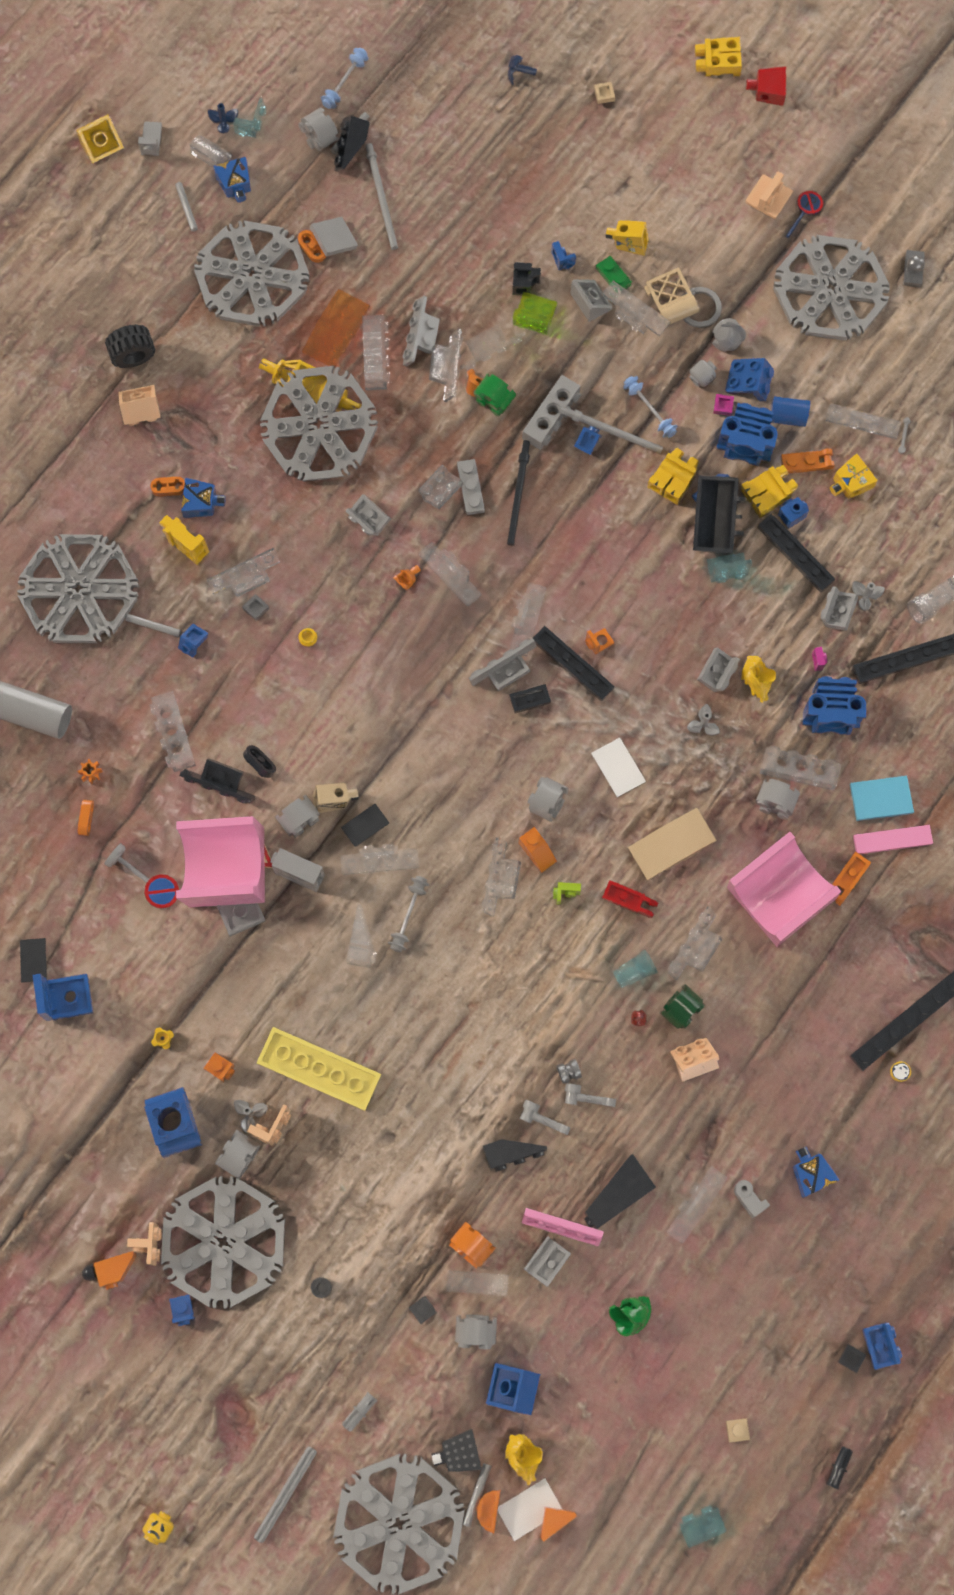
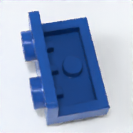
[862,1322,902,1370]

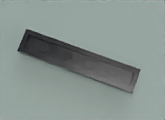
[757,513,835,593]
[533,626,615,702]

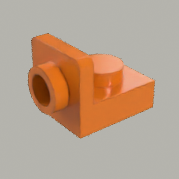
[204,1052,235,1082]

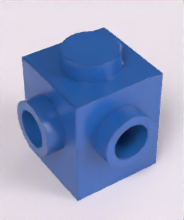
[778,497,809,529]

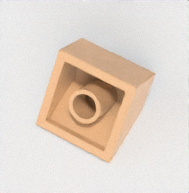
[118,385,161,426]

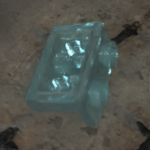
[678,1505,727,1548]

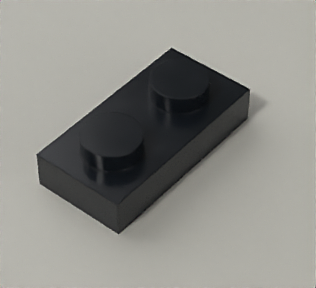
[509,684,551,713]

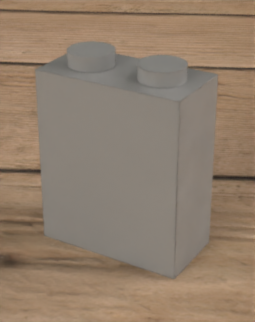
[271,848,325,893]

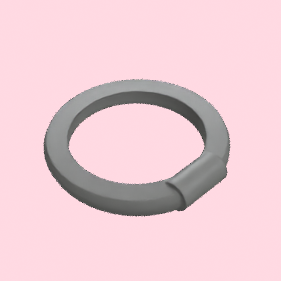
[682,287,722,328]

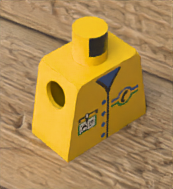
[606,220,649,256]
[830,454,878,499]

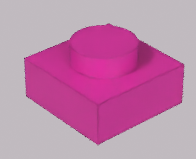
[713,394,734,416]
[812,647,827,671]

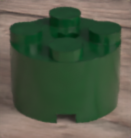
[660,984,705,1029]

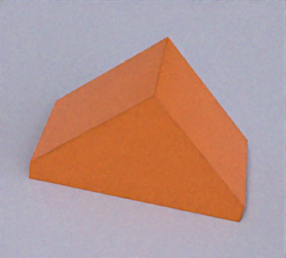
[540,1506,577,1542]

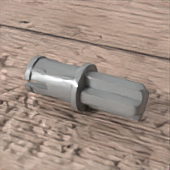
[342,1392,377,1432]

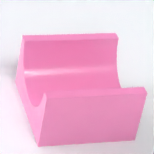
[176,816,265,907]
[727,832,841,947]

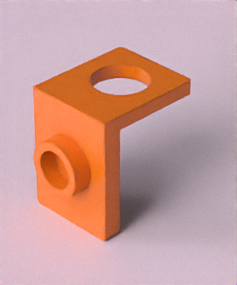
[585,628,614,655]

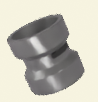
[557,1059,582,1084]

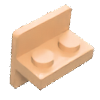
[745,172,793,219]
[670,1038,719,1082]
[127,1222,162,1266]

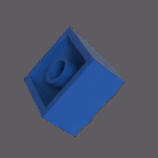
[486,1363,540,1415]

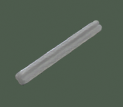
[254,1447,317,1543]

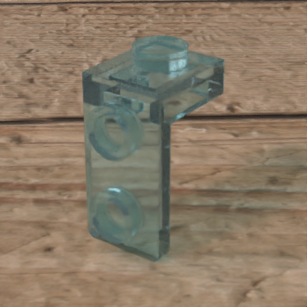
[233,98,266,138]

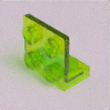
[513,292,557,335]

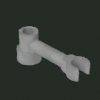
[565,1083,616,1107]
[520,1100,570,1135]

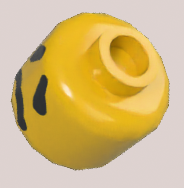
[143,1511,174,1545]

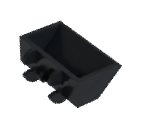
[693,475,747,554]

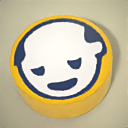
[890,1061,911,1082]

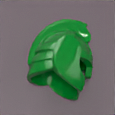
[609,1296,652,1337]

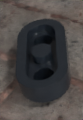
[243,745,276,778]

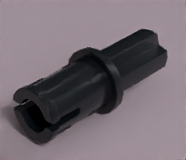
[826,1446,853,1490]

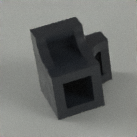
[512,262,541,296]

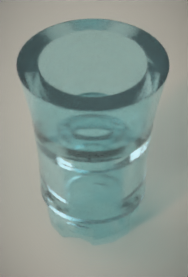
[613,949,658,988]

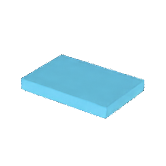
[850,776,914,821]

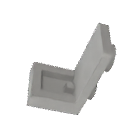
[138,122,162,156]

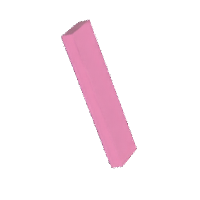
[853,825,933,854]
[522,1208,604,1246]

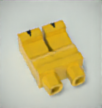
[695,37,742,77]
[647,448,699,505]
[741,465,798,519]
[159,515,209,565]

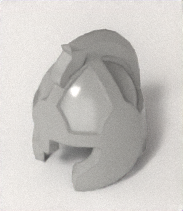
[712,318,746,352]

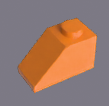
[518,827,557,873]
[93,1251,137,1290]

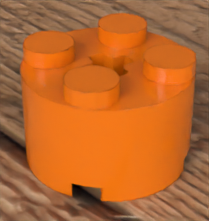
[449,1221,496,1269]

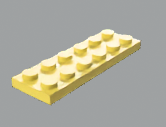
[257,1027,381,1111]

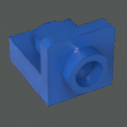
[551,241,576,270]
[574,425,602,455]
[178,624,208,657]
[169,1295,195,1327]

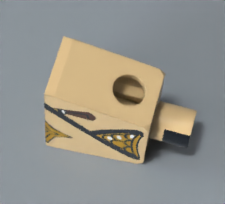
[312,783,358,813]

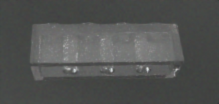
[362,315,391,390]

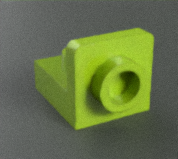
[553,882,581,905]

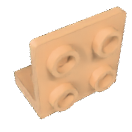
[247,1105,291,1146]

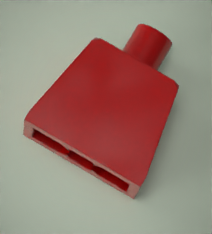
[746,66,786,106]

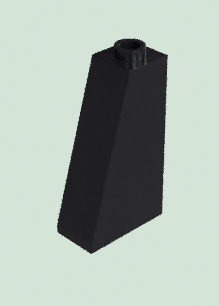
[584,1154,656,1229]

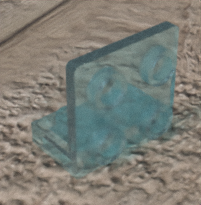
[707,553,752,583]

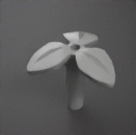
[852,581,885,611]
[687,704,720,735]
[234,1100,268,1133]

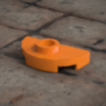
[477,1490,501,1533]

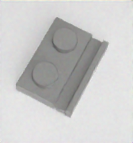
[524,1236,571,1287]

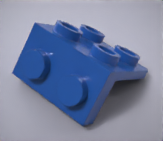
[725,358,774,401]

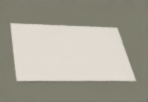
[591,738,646,797]
[498,1478,562,1541]

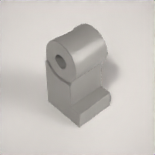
[734,1180,770,1219]

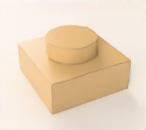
[594,82,615,104]
[726,1418,750,1442]

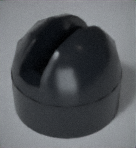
[82,1264,98,1281]

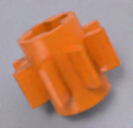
[78,759,103,784]

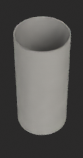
[0,681,72,739]

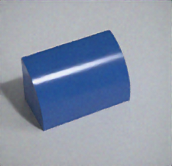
[771,397,811,427]

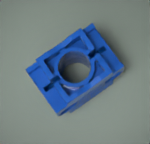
[716,403,778,466]
[803,676,866,735]
[144,1087,202,1158]

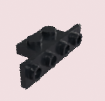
[179,758,256,804]

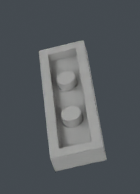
[457,459,485,515]

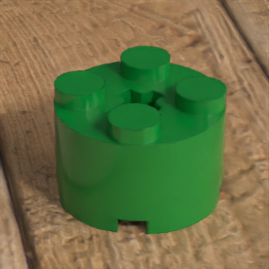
[474,373,516,417]

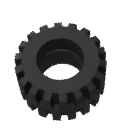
[105,324,156,368]

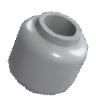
[689,360,717,387]

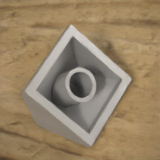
[570,279,613,322]

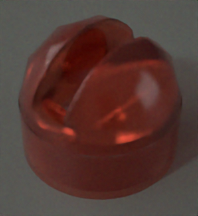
[631,1009,647,1026]

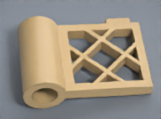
[644,267,700,326]

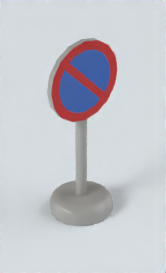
[104,843,179,909]

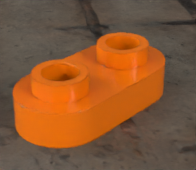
[298,230,326,263]

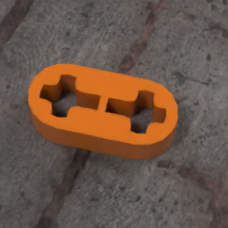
[150,476,185,497]
[77,799,94,836]

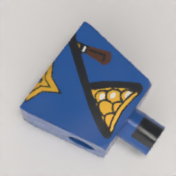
[213,157,251,202]
[181,478,226,518]
[793,1147,839,1198]

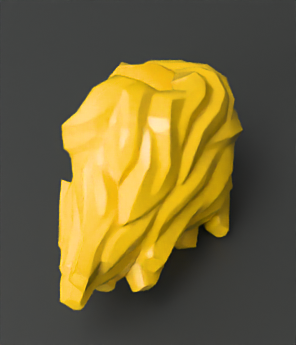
[741,656,776,703]
[505,1434,543,1485]

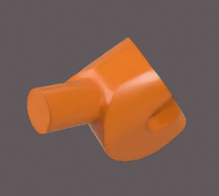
[466,369,483,397]
[393,565,421,590]

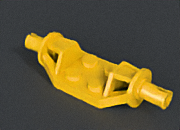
[259,358,361,412]

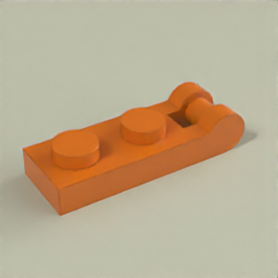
[781,448,835,474]
[832,851,871,906]

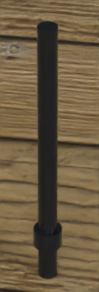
[507,440,530,546]

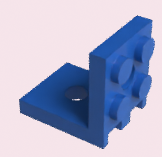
[33,974,93,1021]

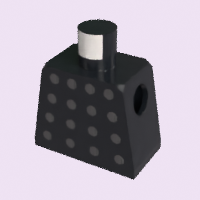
[432,1429,482,1472]

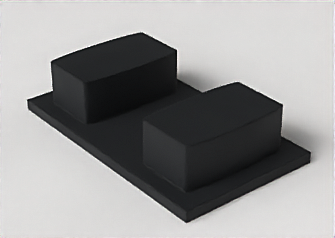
[341,803,389,847]
[20,938,47,983]

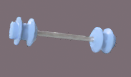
[321,48,369,109]
[623,376,678,438]

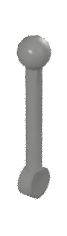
[898,418,910,454]

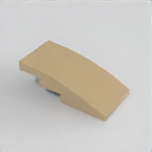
[628,808,717,880]

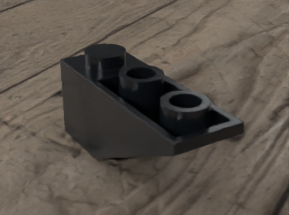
[334,115,370,172]
[483,1139,547,1172]

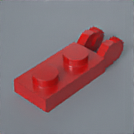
[602,880,659,918]

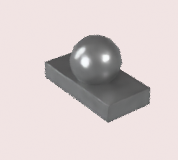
[903,250,925,287]

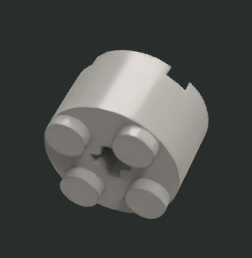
[298,108,339,151]
[527,777,568,822]
[756,779,800,820]
[275,795,320,838]
[215,1130,260,1179]
[455,1315,497,1349]

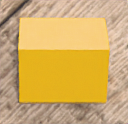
[76,114,124,163]

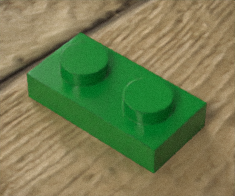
[596,255,632,294]

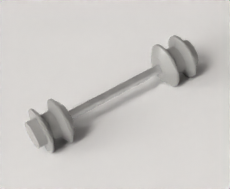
[388,876,429,952]

